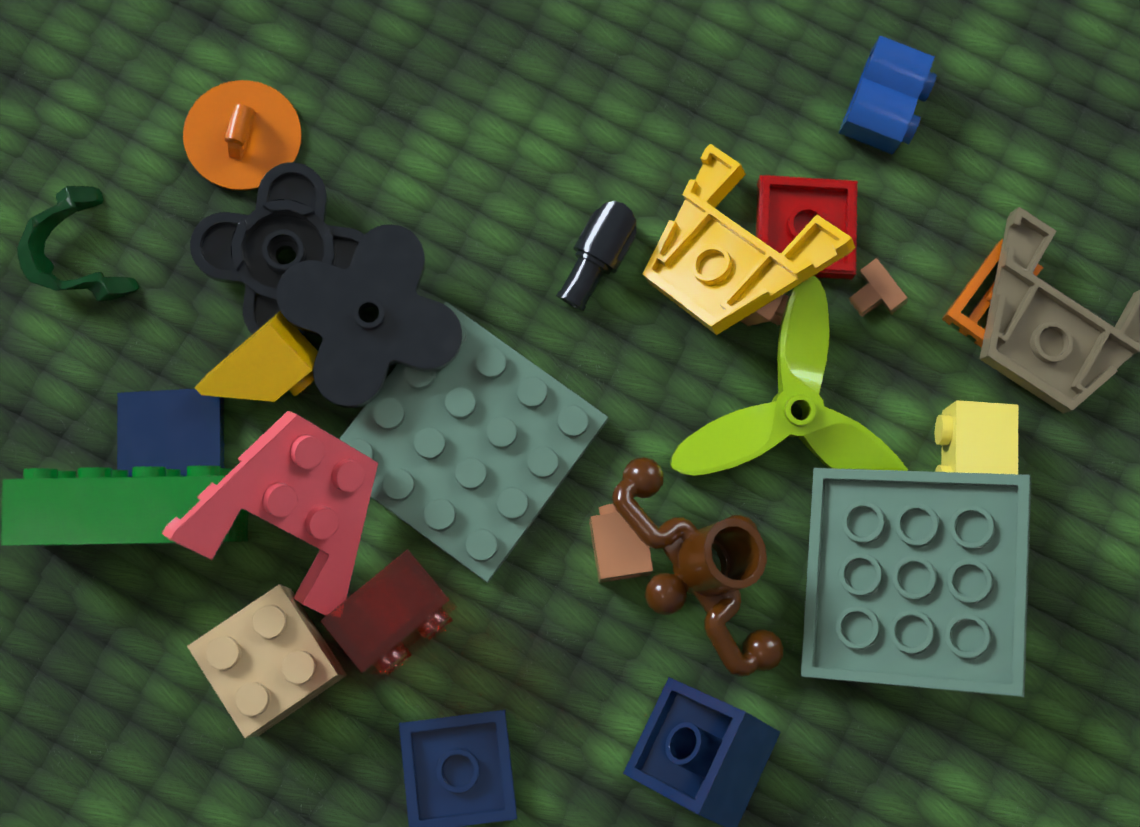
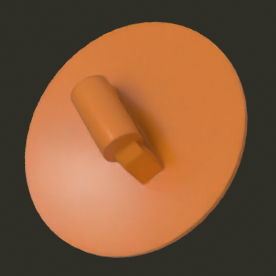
[183,80,302,190]

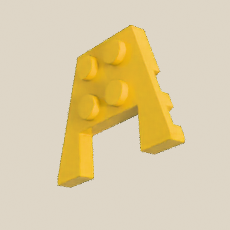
[642,144,855,335]

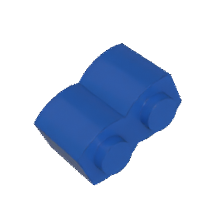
[839,35,937,154]

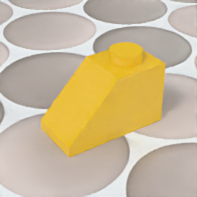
[194,311,318,402]

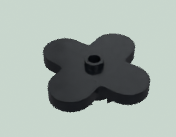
[190,162,365,336]
[276,224,462,408]

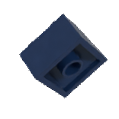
[623,677,781,827]

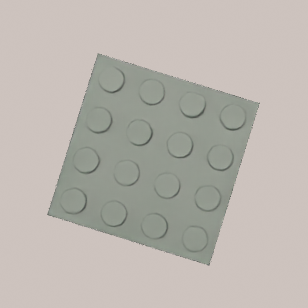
[339,302,608,583]
[801,468,1031,697]

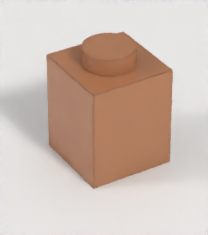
[589,504,653,583]

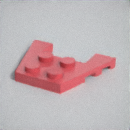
[162,411,378,622]

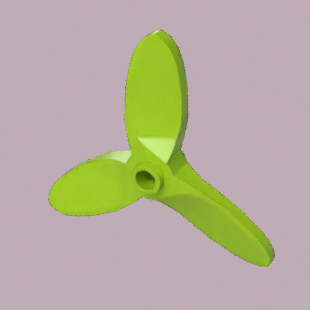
[670,276,908,476]

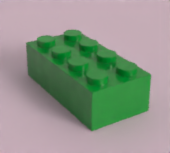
[1,466,248,546]

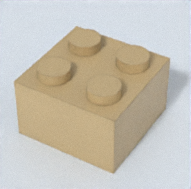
[187,584,347,738]

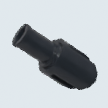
[557,201,636,311]

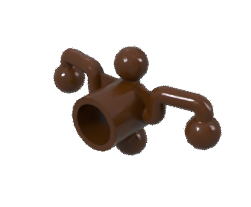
[612,457,783,677]

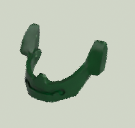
[17,186,139,302]

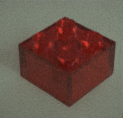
[321,549,457,675]

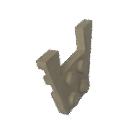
[980,207,1140,413]

